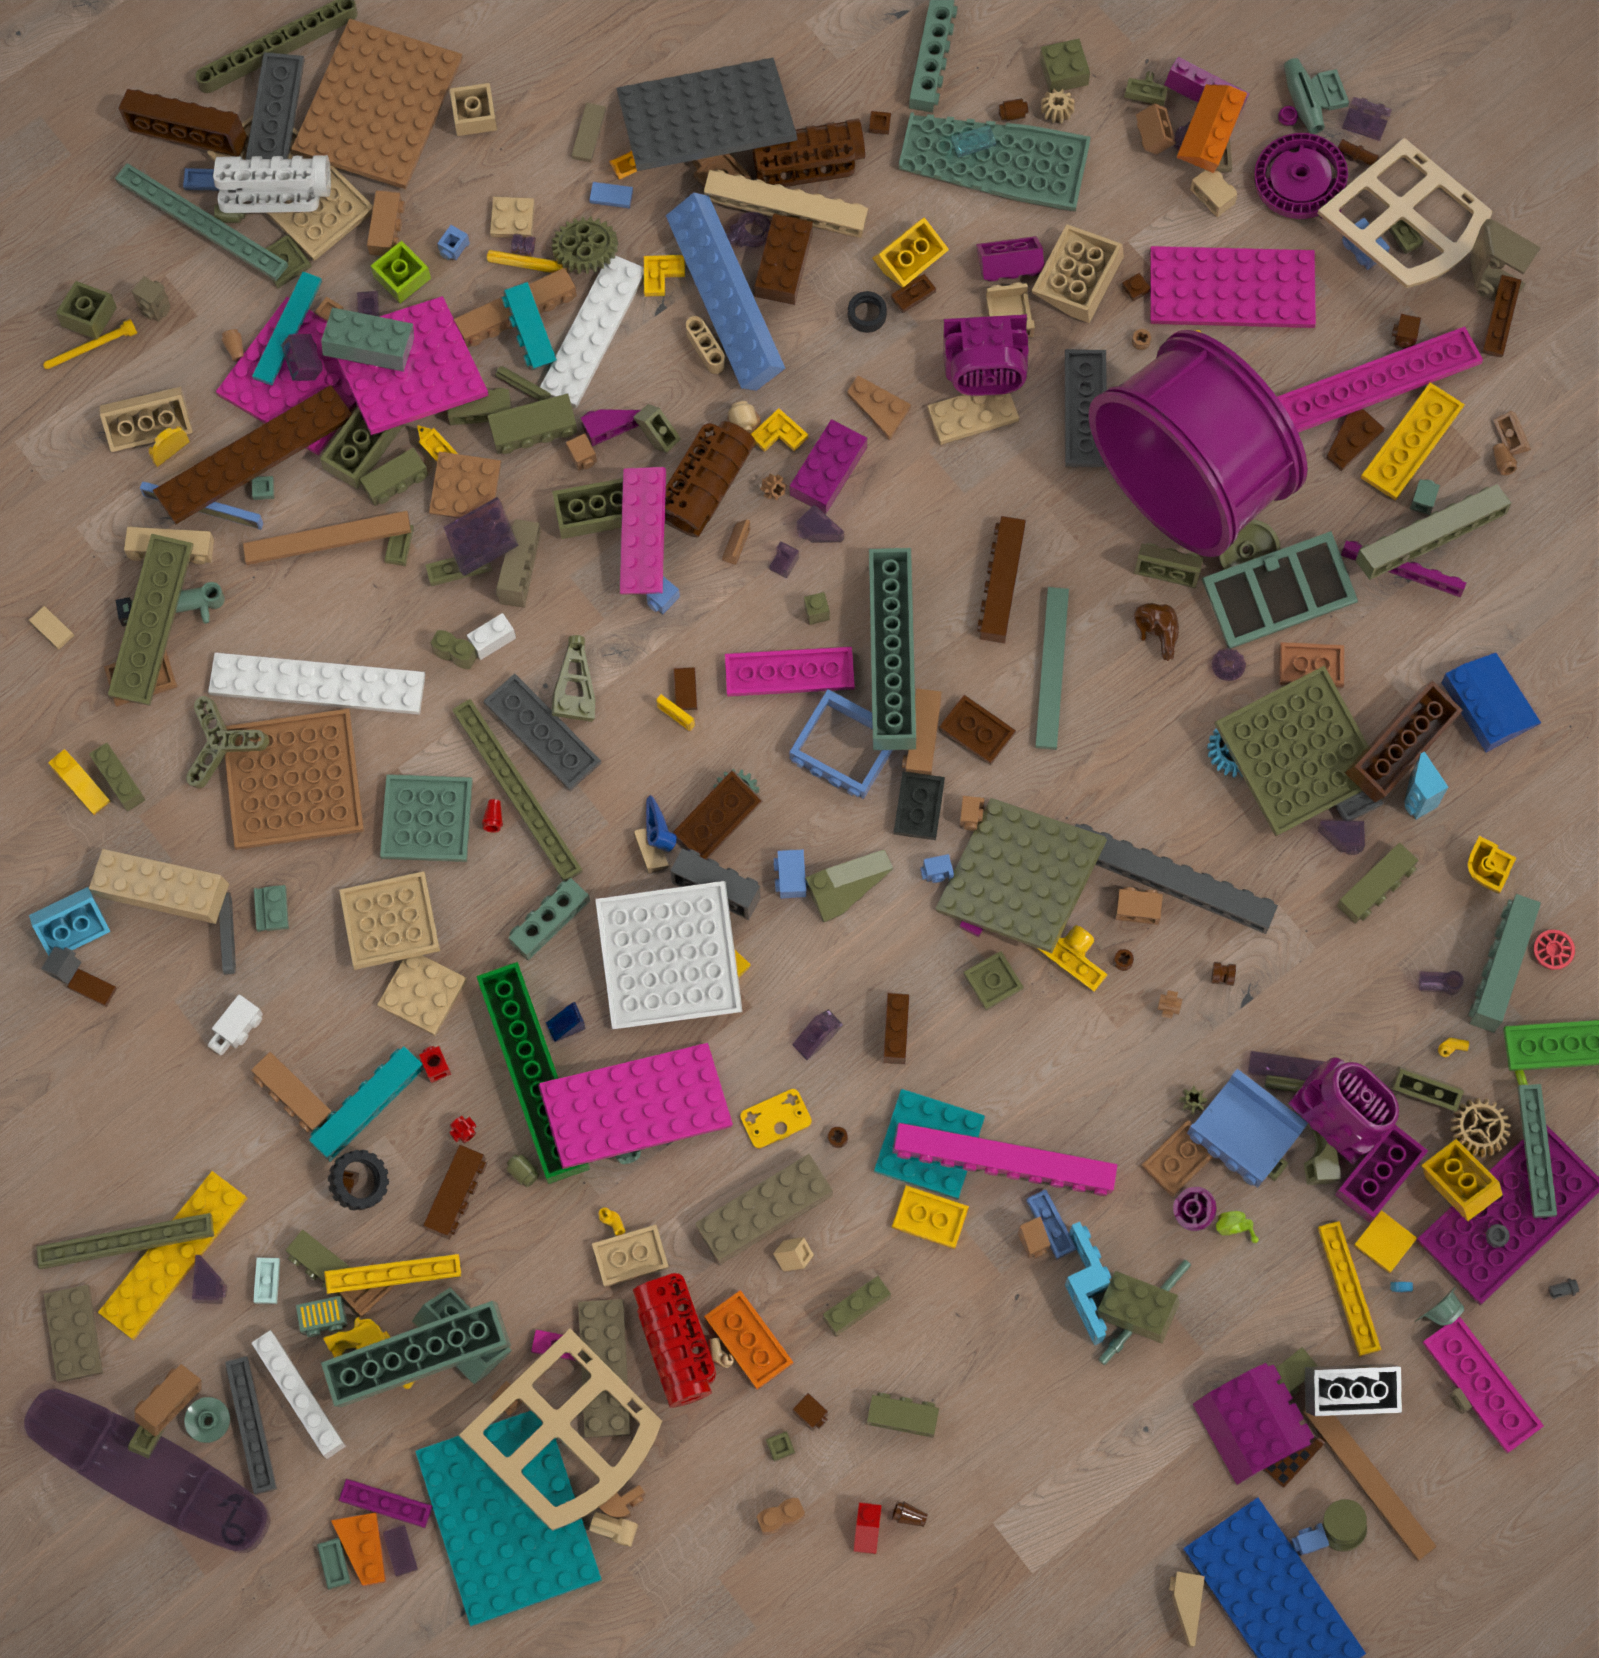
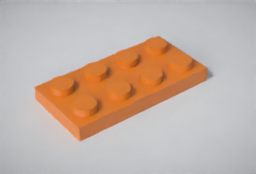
[704,1290,794,1390]

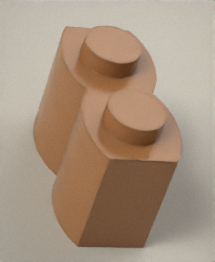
[757,1498,805,1535]

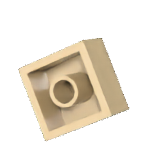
[450,83,497,136]

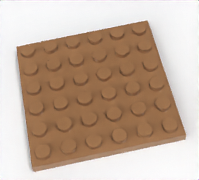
[225,709,364,850]

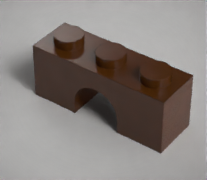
[883,993,909,1065]

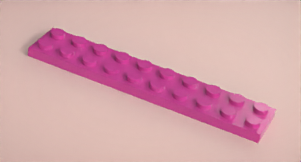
[1277,327,1483,433]

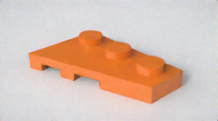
[331,1513,386,1586]

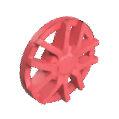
[1533,930,1575,970]

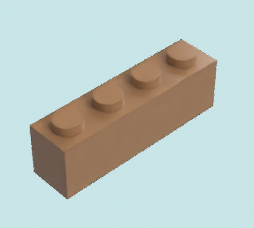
[902,688,942,775]
[251,1052,332,1133]

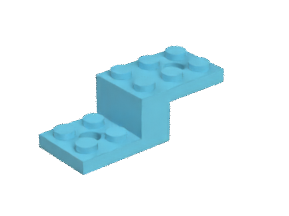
[1065,1221,1111,1346]

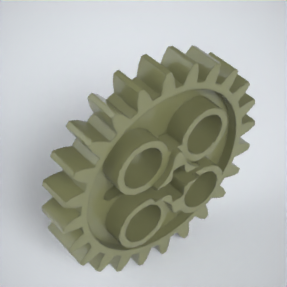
[552,216,618,274]

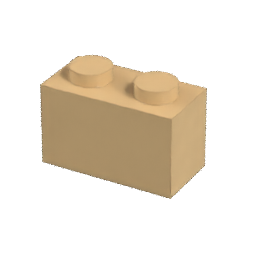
[1190,170,1237,217]

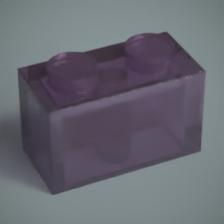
[281,334,323,381]

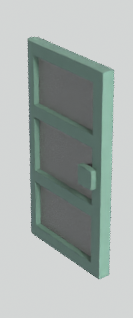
[1202,531,1358,649]

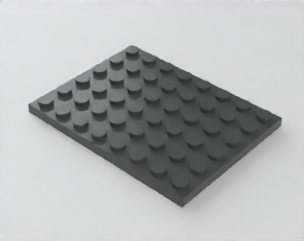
[616,57,797,171]

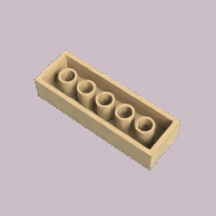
[89,849,229,924]

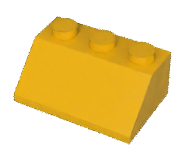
[872,217,949,288]

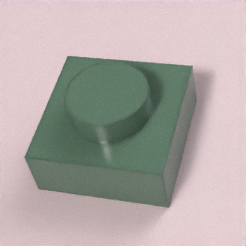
[252,476,275,500]

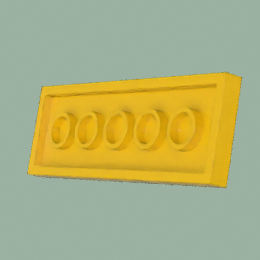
[1361,382,1465,501]

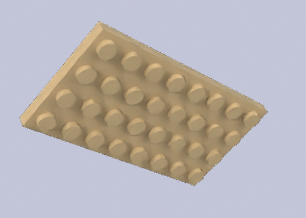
[207,115,373,261]

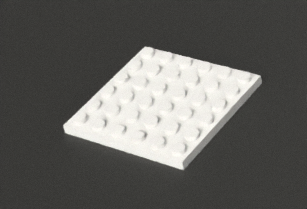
[596,881,743,1029]

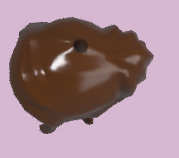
[1134,603,1179,661]

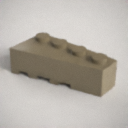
[496,519,541,608]

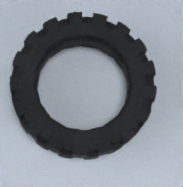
[328,1150,389,1211]

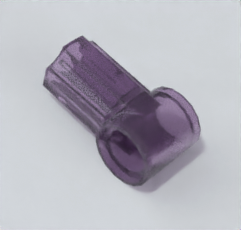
[1418,971,1464,995]

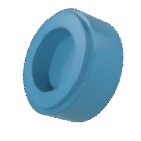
[1390,1282,1413,1292]

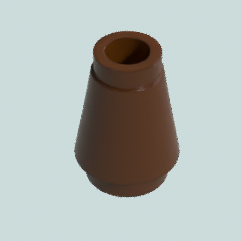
[892,1501,928,1527]

